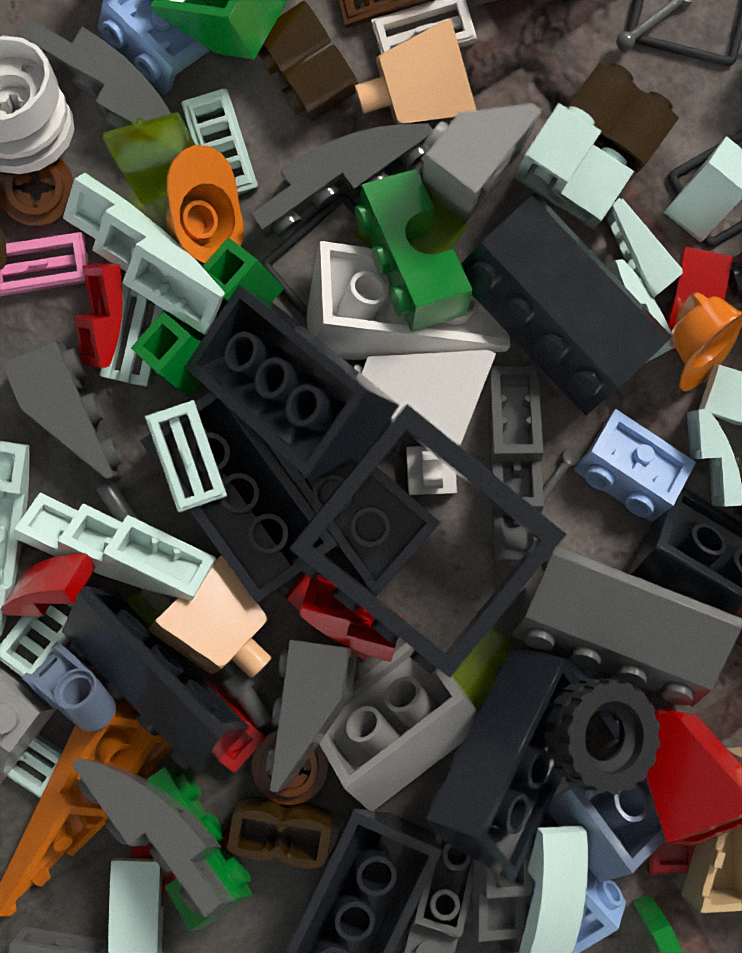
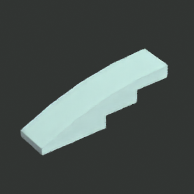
[63,173,225,335]
[14,493,216,601]
[108,858,164,953]

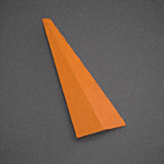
[0,695,171,916]

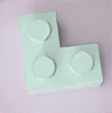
[515,103,634,230]

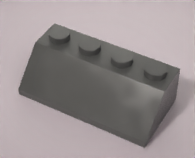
[511,546,742,707]

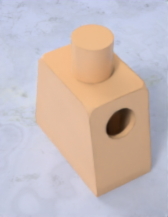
[355,19,476,125]
[148,556,272,678]

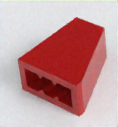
[646,707,742,846]

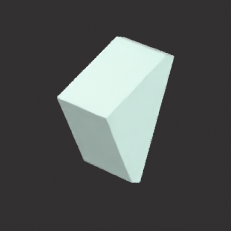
[664,136,742,242]

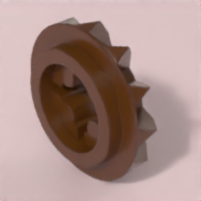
[0,158,74,228]
[251,730,328,805]

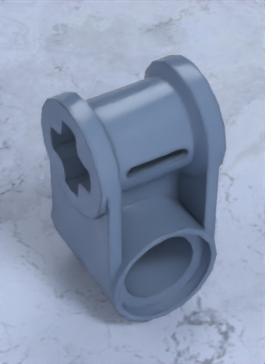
[21,642,116,732]

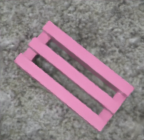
[0,232,89,296]

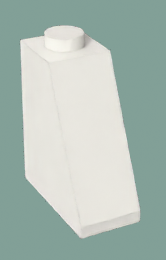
[354,350,496,446]

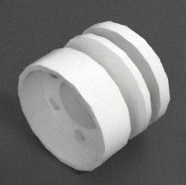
[0,36,75,174]

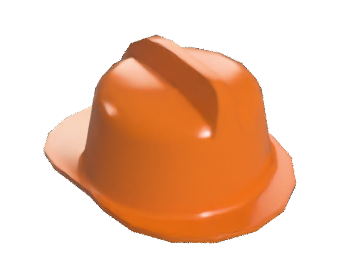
[166,145,244,264]
[670,292,742,391]

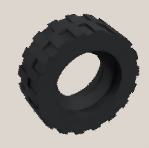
[545,678,660,795]

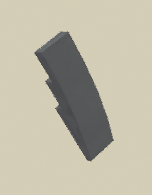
[489,366,544,566]

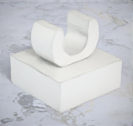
[406,446,457,495]

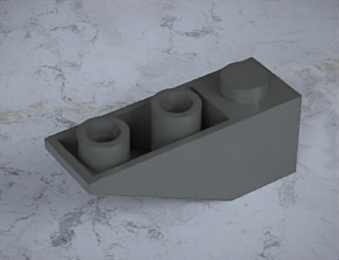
[1,340,124,479]
[266,639,358,792]

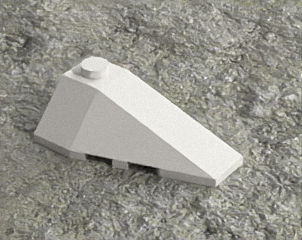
[307,241,511,360]

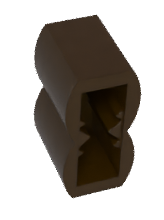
[257,0,358,122]
[567,61,679,173]
[227,796,333,869]

